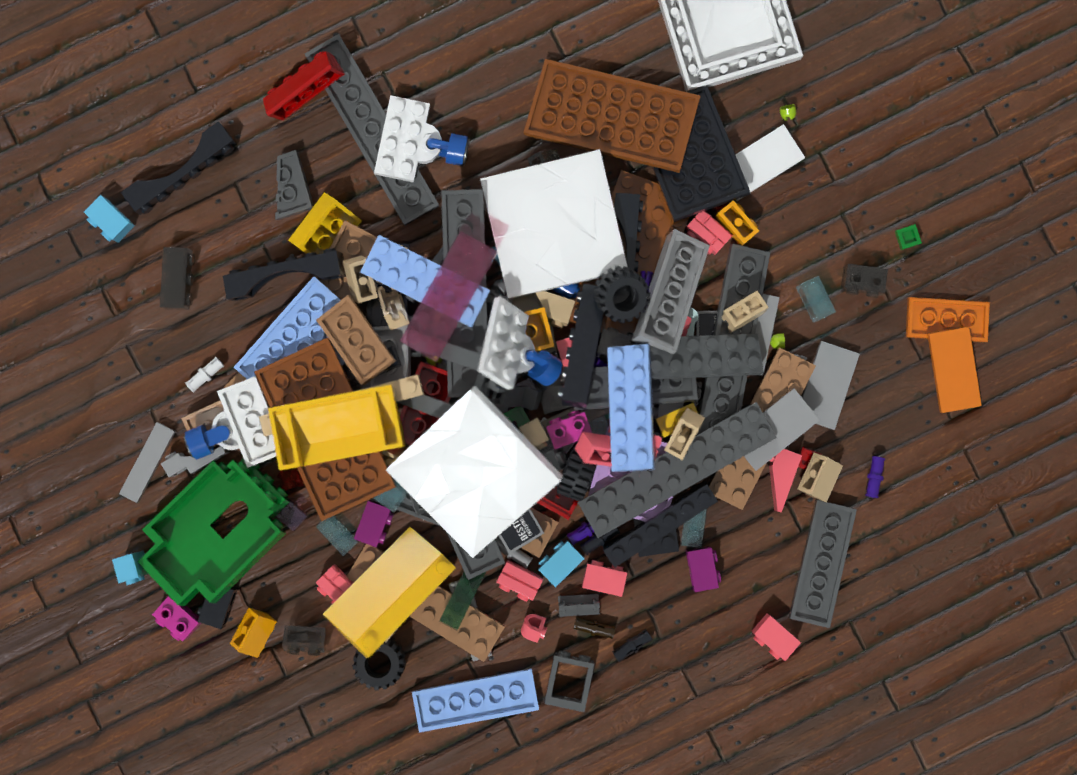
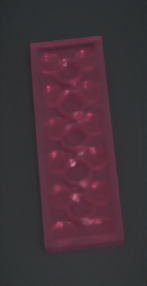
[400,231,498,362]

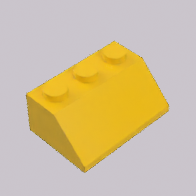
[288,192,362,254]

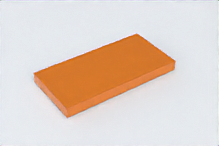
[906,297,990,342]
[927,327,982,413]

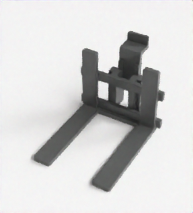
[397,332,542,418]

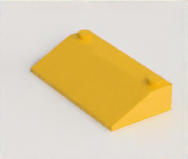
[268,385,406,470]
[323,527,456,658]

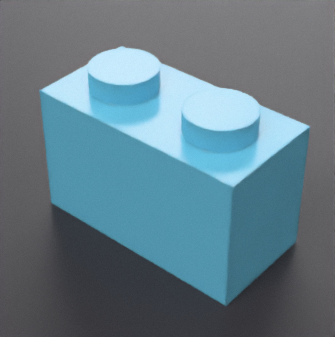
[84,195,135,243]
[538,540,584,587]
[112,550,148,585]

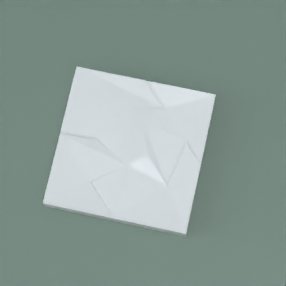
[658,0,803,92]
[480,150,627,299]
[386,386,562,558]

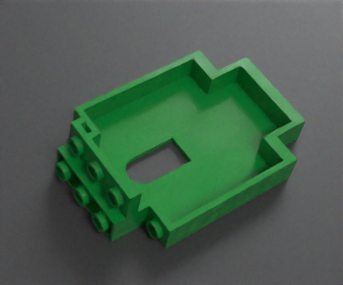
[138,458,290,606]

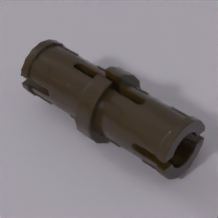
[573,617,616,639]

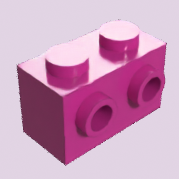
[546,410,593,449]
[152,596,201,642]

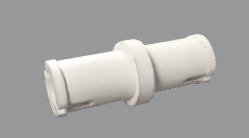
[185,357,224,393]

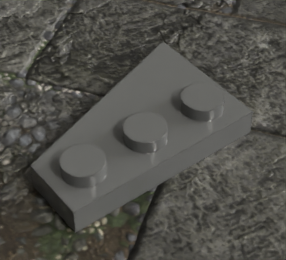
[275,150,314,220]

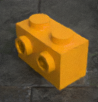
[715,200,759,246]
[230,608,277,658]

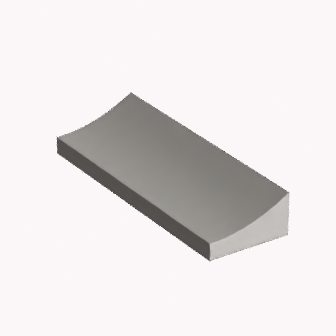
[632,229,710,354]

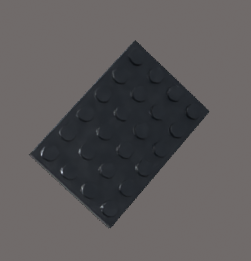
[652,85,750,222]

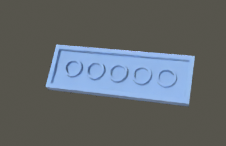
[361,235,490,328]
[608,344,655,472]
[412,668,539,733]

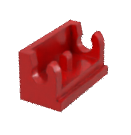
[537,486,578,520]

